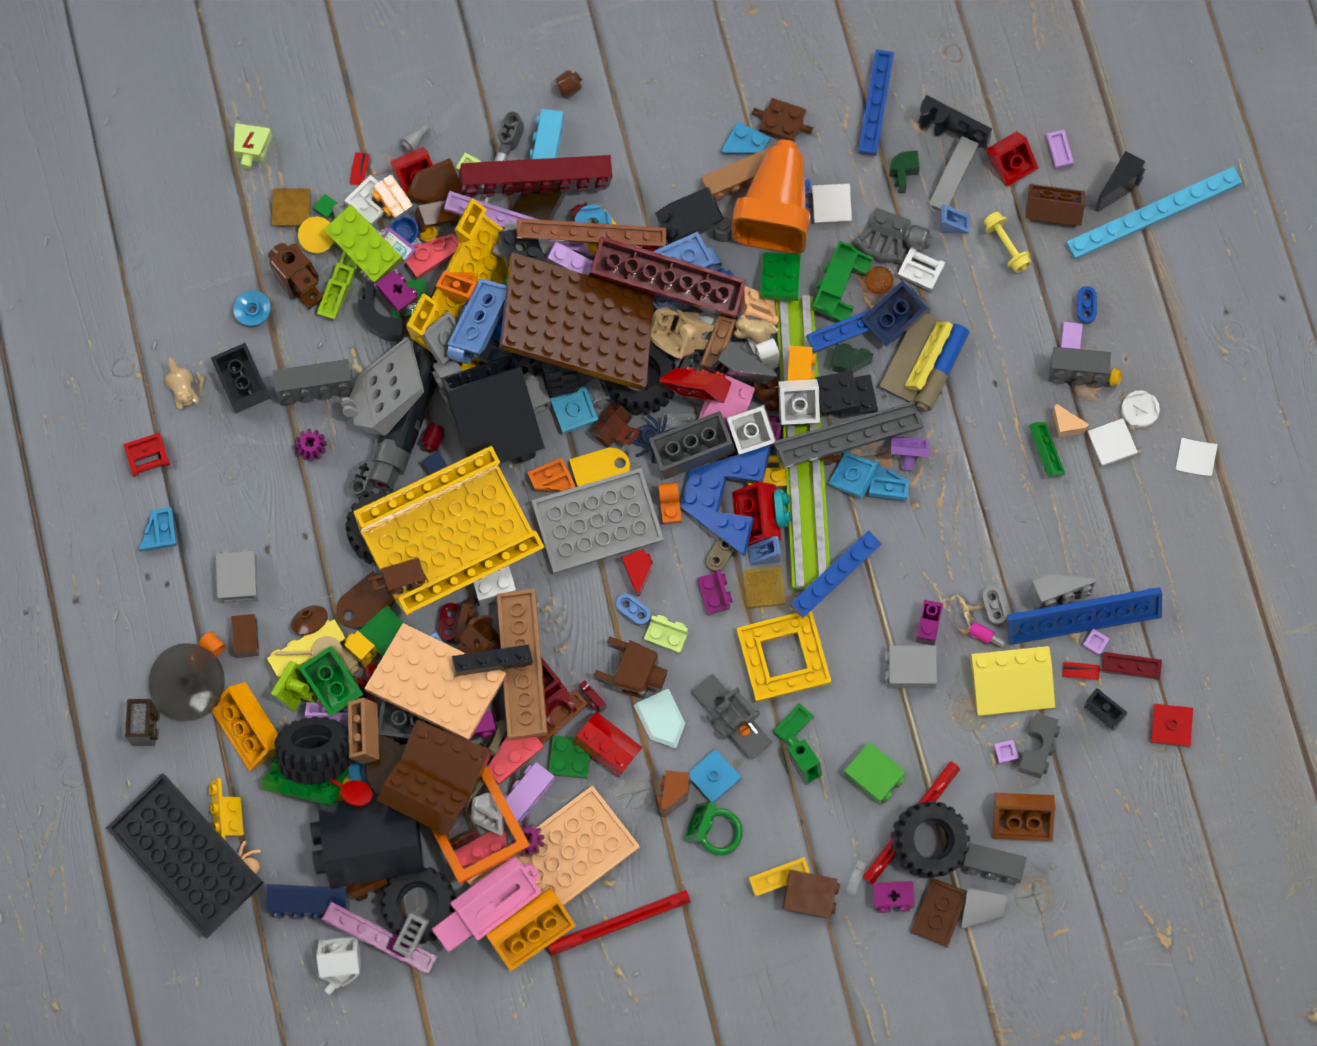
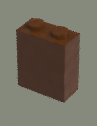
[782,869,840,918]

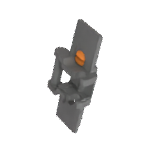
[692,674,773,760]

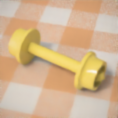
[983,212,1032,273]

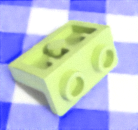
[644,615,688,654]

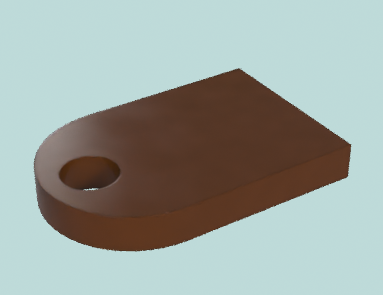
[336,571,396,630]

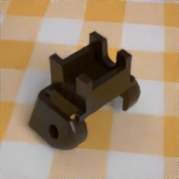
[365,734,406,794]

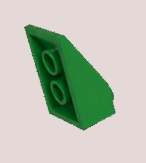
[299,646,364,716]

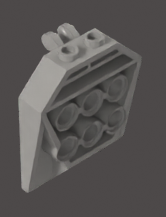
[340,336,424,436]

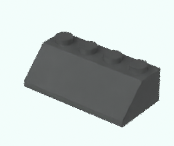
[649,411,736,480]

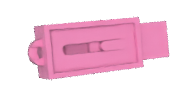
[432,856,542,952]

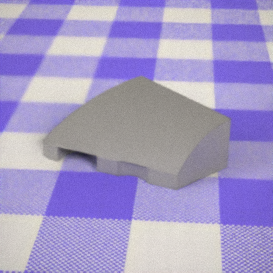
[961,888,1007,929]

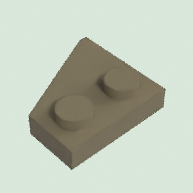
[480,719,507,756]

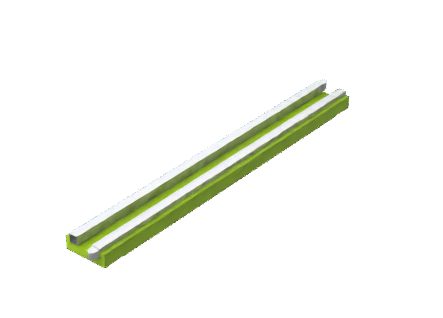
[775,295,830,591]

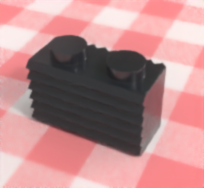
[1084,688,1128,731]

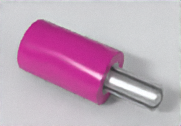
[968,621,1005,647]

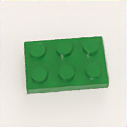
[760,252,801,301]

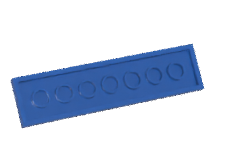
[1007,587,1162,645]

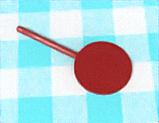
[330,779,373,806]

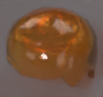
[865,266,894,294]

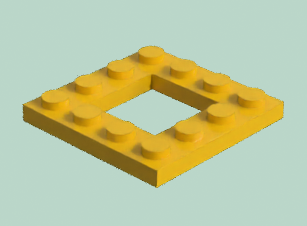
[736,610,832,703]

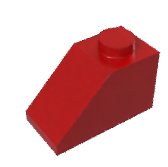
[622,549,653,597]

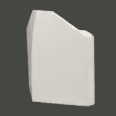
[471,792,504,836]

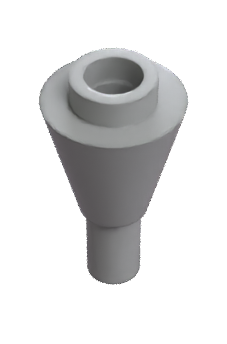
[400,124,430,153]

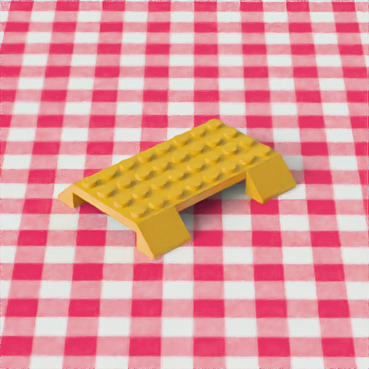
[406,198,512,371]

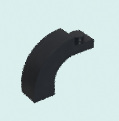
[358,282,404,342]

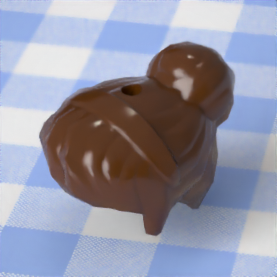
[751,375,779,411]

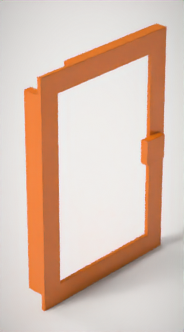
[431,765,530,884]

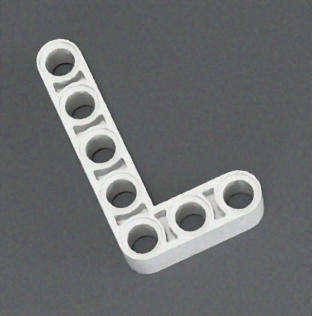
[735,301,779,369]

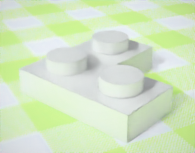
[344,175,384,226]

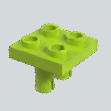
[271,660,318,712]

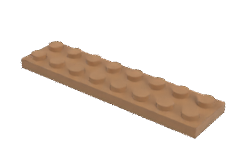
[497,589,548,740]

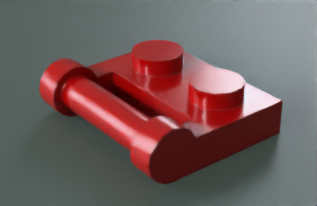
[123,432,170,477]

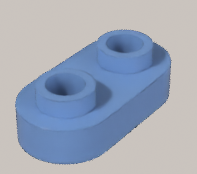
[616,594,651,626]

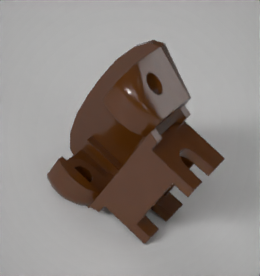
[456,615,501,654]

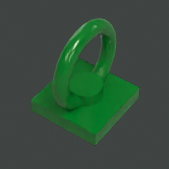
[683,801,743,856]

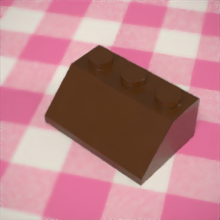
[1025,184,1085,227]

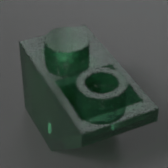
[830,343,874,373]

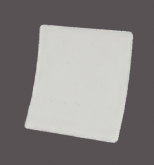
[1176,438,1217,476]

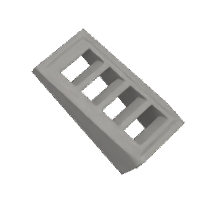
[393,912,430,958]

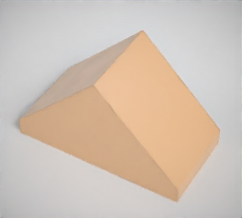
[1053,404,1089,438]

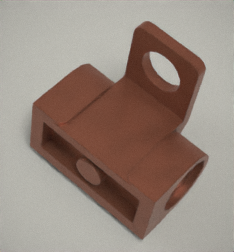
[589,403,640,447]

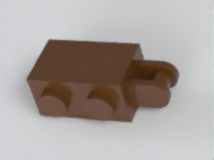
[367,557,426,595]

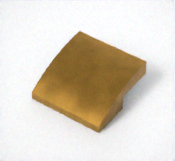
[272,188,311,226]

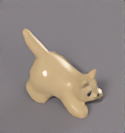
[734,315,779,345]
[165,357,199,410]

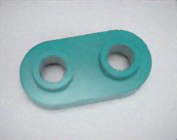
[774,490,791,528]

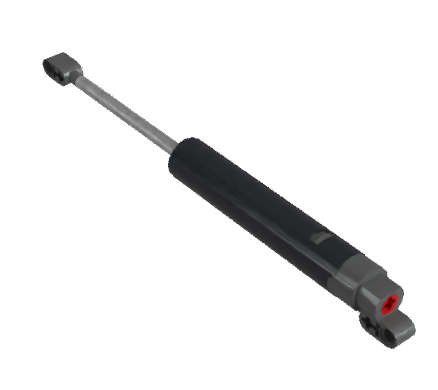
[349,111,524,499]

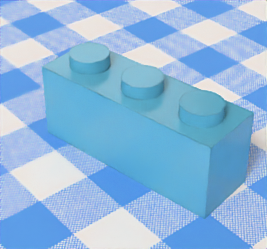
[530,109,564,159]

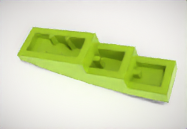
[317,251,359,320]

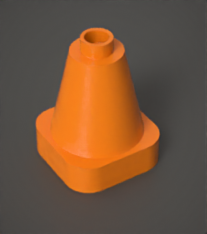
[731,140,810,254]

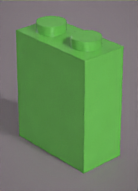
[844,742,906,805]

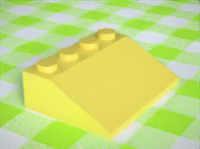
[970,646,1055,716]

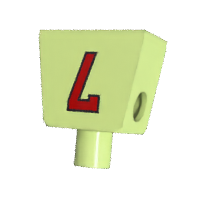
[234,123,272,169]

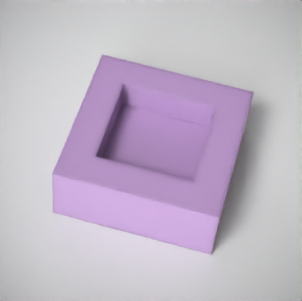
[1082,629,1110,656]
[994,740,1018,764]

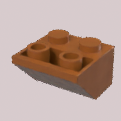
[658,770,690,817]

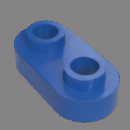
[1077,286,1097,324]

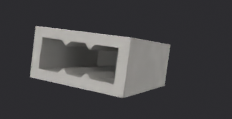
[216,549,259,603]
[885,645,937,688]

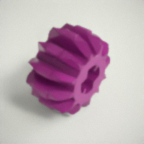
[294,429,327,461]
[511,823,545,857]

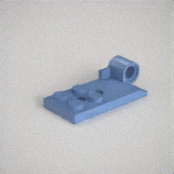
[646,232,722,294]
[447,278,507,364]

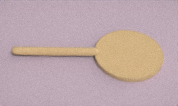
[275,636,343,658]

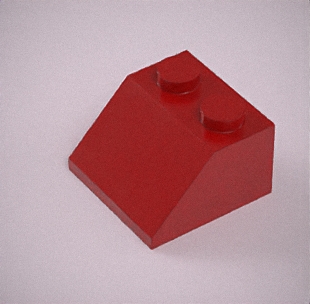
[985,131,1039,187]
[390,147,433,200]

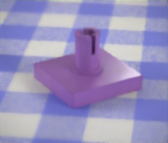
[891,436,930,470]

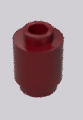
[420,423,444,453]

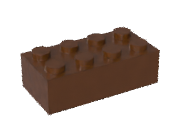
[377,761,469,837]

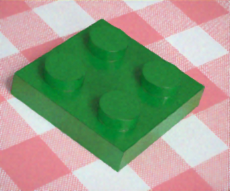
[549,735,590,779]

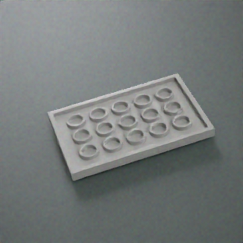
[531,468,664,574]

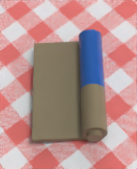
[879,313,970,412]

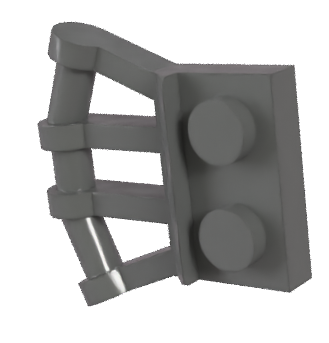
[852,207,911,264]

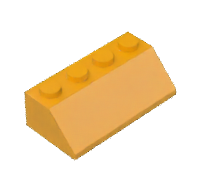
[210,682,278,771]
[486,888,576,972]

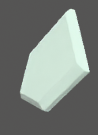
[634,689,685,749]

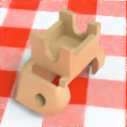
[650,307,714,359]

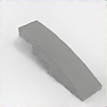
[929,137,979,209]

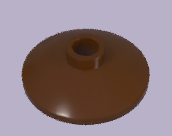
[291,605,328,635]

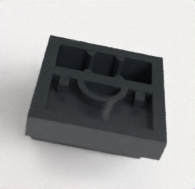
[815,370,878,419]

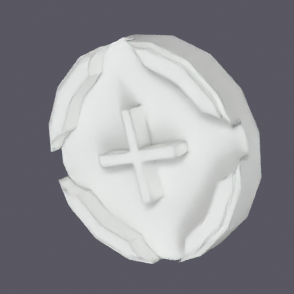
[1121,391,1160,428]

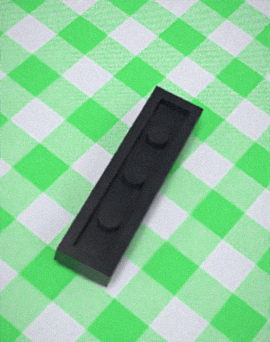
[452,644,533,676]

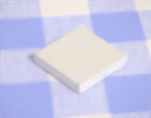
[812,184,852,224]
[1087,418,1138,467]

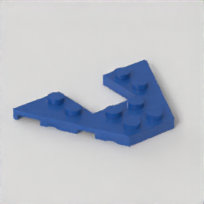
[680,445,771,556]

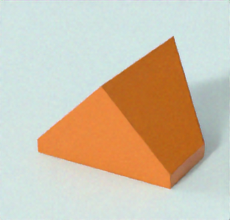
[436,270,478,303]

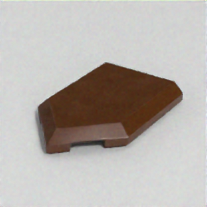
[406,158,460,204]

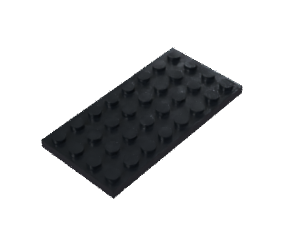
[106,773,264,939]

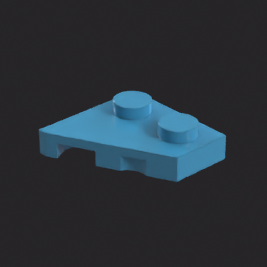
[721,122,770,155]
[869,460,909,501]
[139,507,177,551]

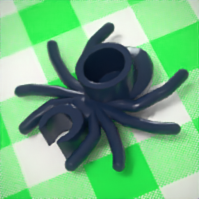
[633,415,675,463]

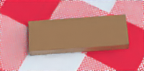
[700,315,737,371]

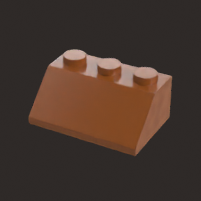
[993,793,1055,841]

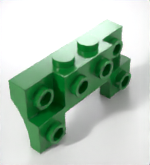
[812,240,873,322]
[261,756,349,805]

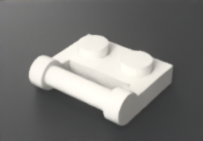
[897,248,946,292]

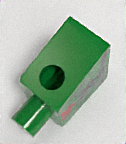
[786,736,822,785]

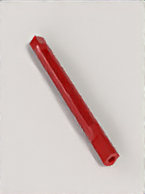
[863,761,960,885]
[548,890,691,956]

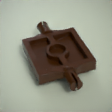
[752,98,814,142]

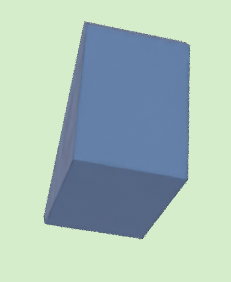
[940,205,970,234]
[748,536,780,565]

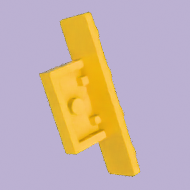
[209,778,244,840]

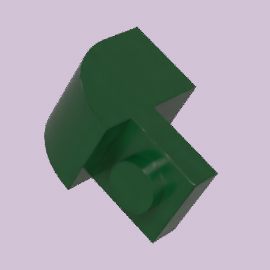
[889,150,920,194]

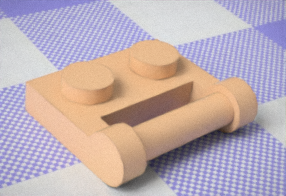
[741,286,778,326]

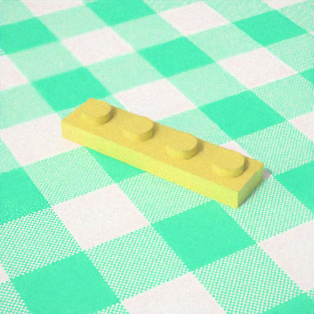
[905,321,953,390]

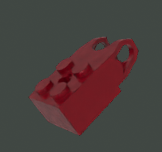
[542,658,577,729]

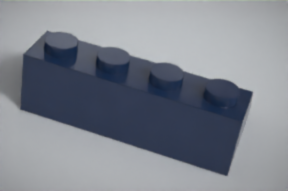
[266,884,350,920]

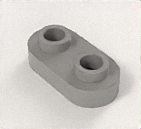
[982,587,1007,625]

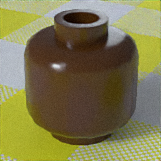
[554,70,582,98]

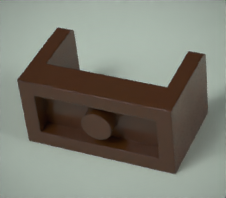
[414,200,460,233]
[231,614,259,658]

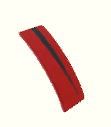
[350,152,370,186]
[1062,662,1100,680]

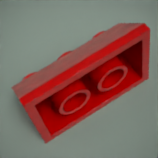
[659,367,732,403]
[733,481,781,547]
[573,711,643,777]

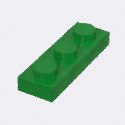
[1029,422,1065,477]

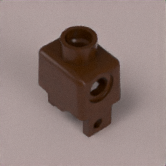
[268,243,323,310]
[594,636,668,698]

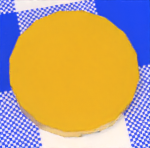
[298,216,334,254]

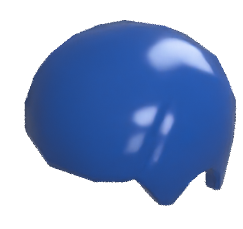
[391,216,419,244]

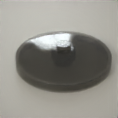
[149,643,225,721]

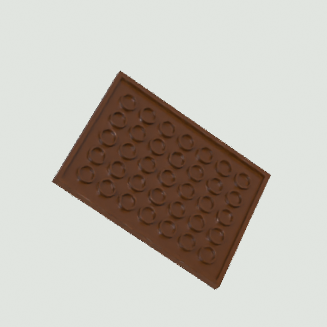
[499,252,654,391]

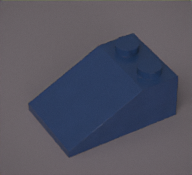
[861,280,931,347]

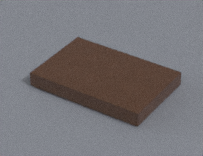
[910,878,967,948]

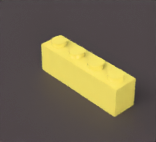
[267,619,346,679]

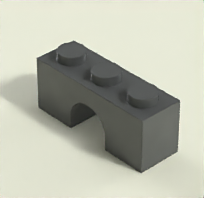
[1018,713,1061,779]

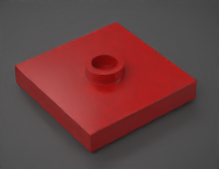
[1151,704,1193,747]

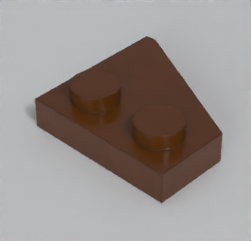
[454,597,477,642]

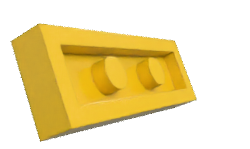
[748,857,810,896]

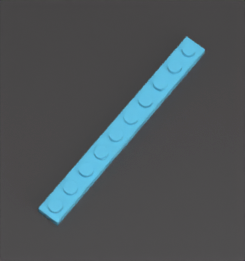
[1066,166,1242,260]

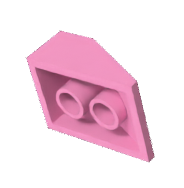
[698,375,755,438]

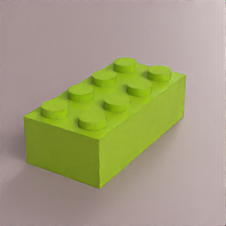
[324,204,405,284]

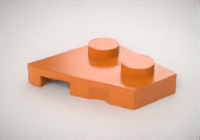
[527,457,576,492]

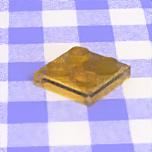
[743,566,785,609]

